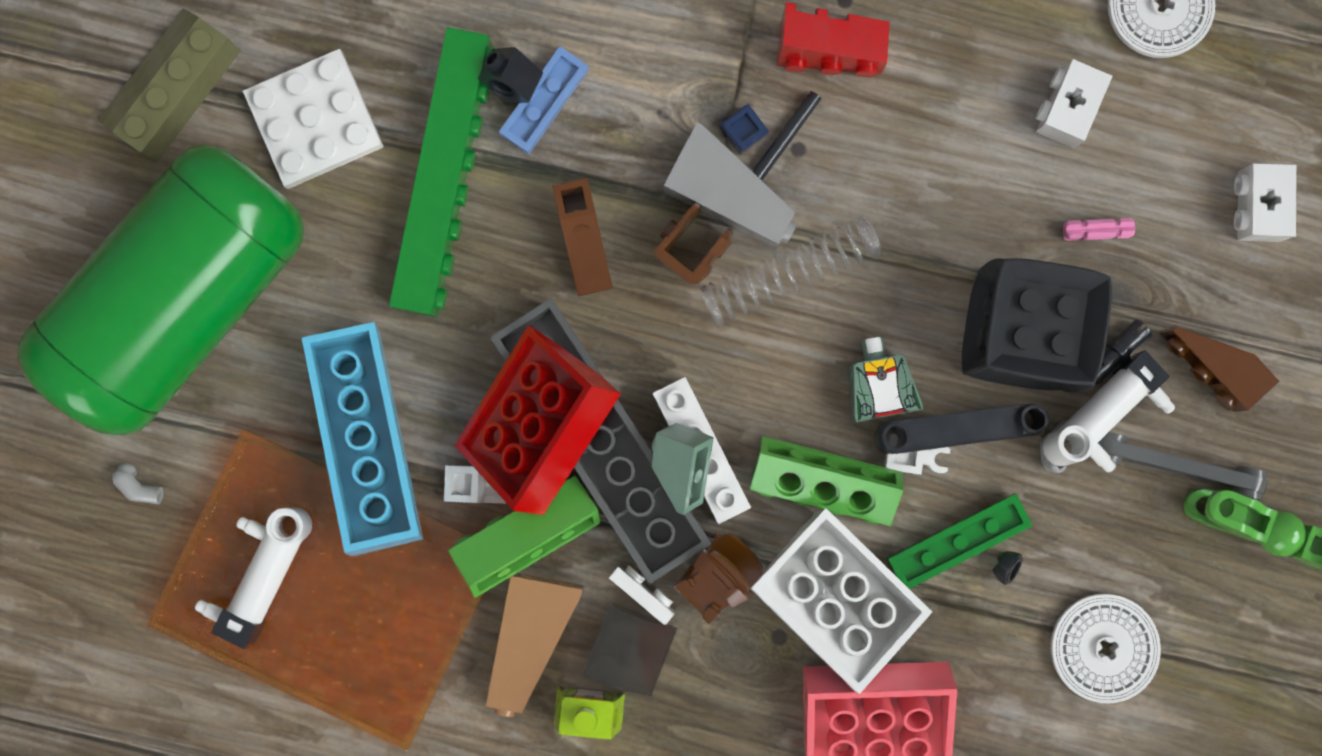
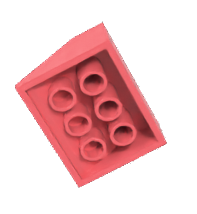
[803,662,957,756]

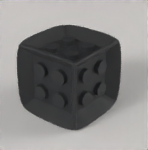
[962,258,1112,393]

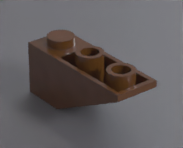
[552,178,613,296]
[1160,327,1280,412]

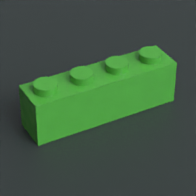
[448,475,600,598]

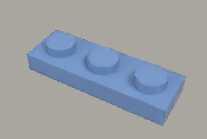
[499,46,589,155]

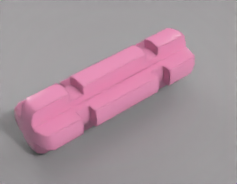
[1063,218,1135,241]

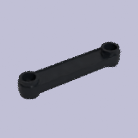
[874,404,1048,455]

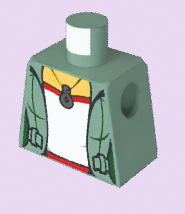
[849,337,924,423]

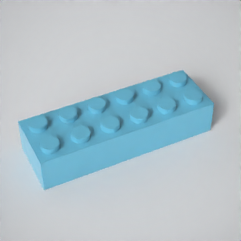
[302,322,424,556]

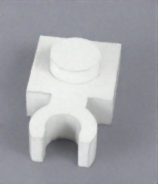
[884,434,951,475]

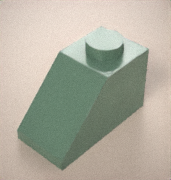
[651,423,714,515]

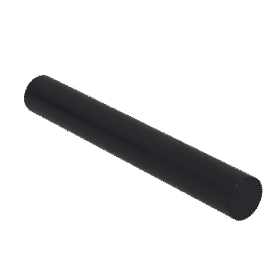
[752,91,822,181]

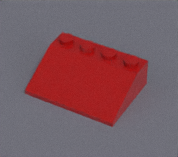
[454,326,621,515]

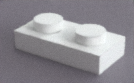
[609,564,674,625]

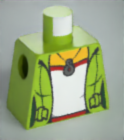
[554,686,625,739]

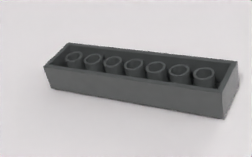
[490,298,711,584]

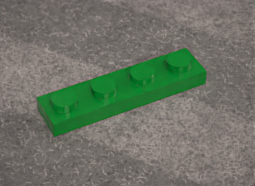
[886,493,1033,589]

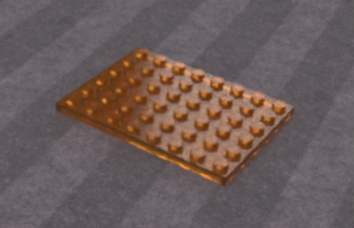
[146,429,484,751]

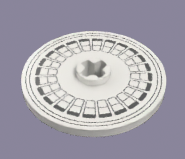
[1108,0,1215,58]
[1050,594,1161,704]

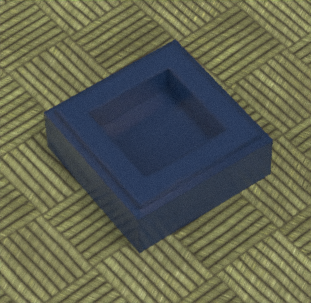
[720,104,769,155]

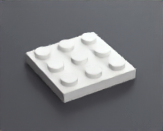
[243,49,384,189]

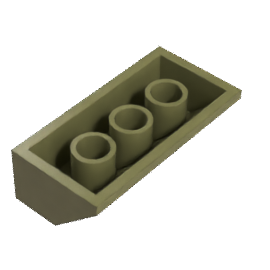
[99,9,241,162]

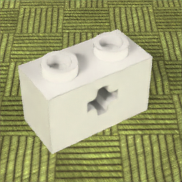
[1036,59,1113,149]
[1233,163,1296,242]

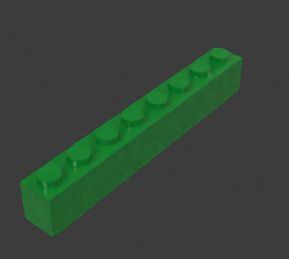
[389,27,496,318]

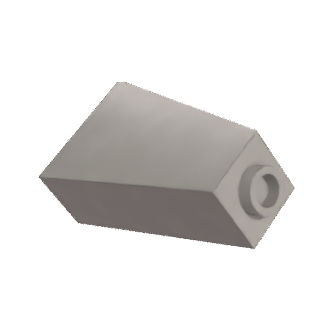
[664,122,797,250]

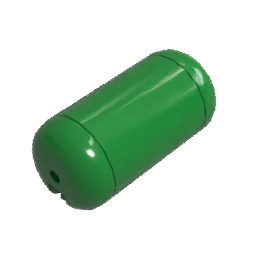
[17,144,304,436]

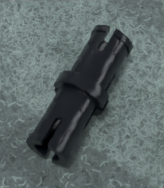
[1096,319,1152,384]

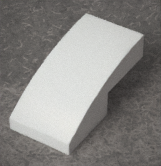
[444,465,507,504]

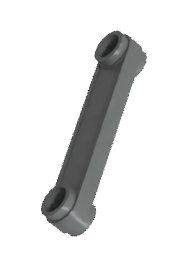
[1091,432,1268,501]

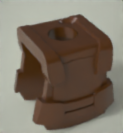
[655,203,734,284]
[673,532,764,624]

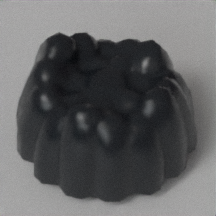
[992,551,1023,585]

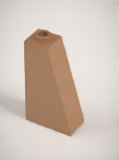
[485,573,584,717]

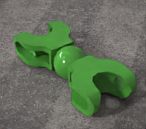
[1183,489,1322,571]

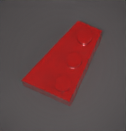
[777,2,890,77]

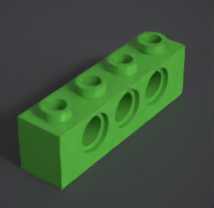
[750,436,904,526]

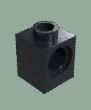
[478,47,543,104]

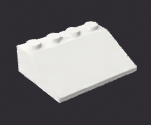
[750,508,932,694]

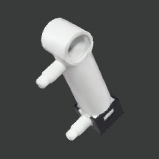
[1043,350,1175,472]
[195,507,312,649]

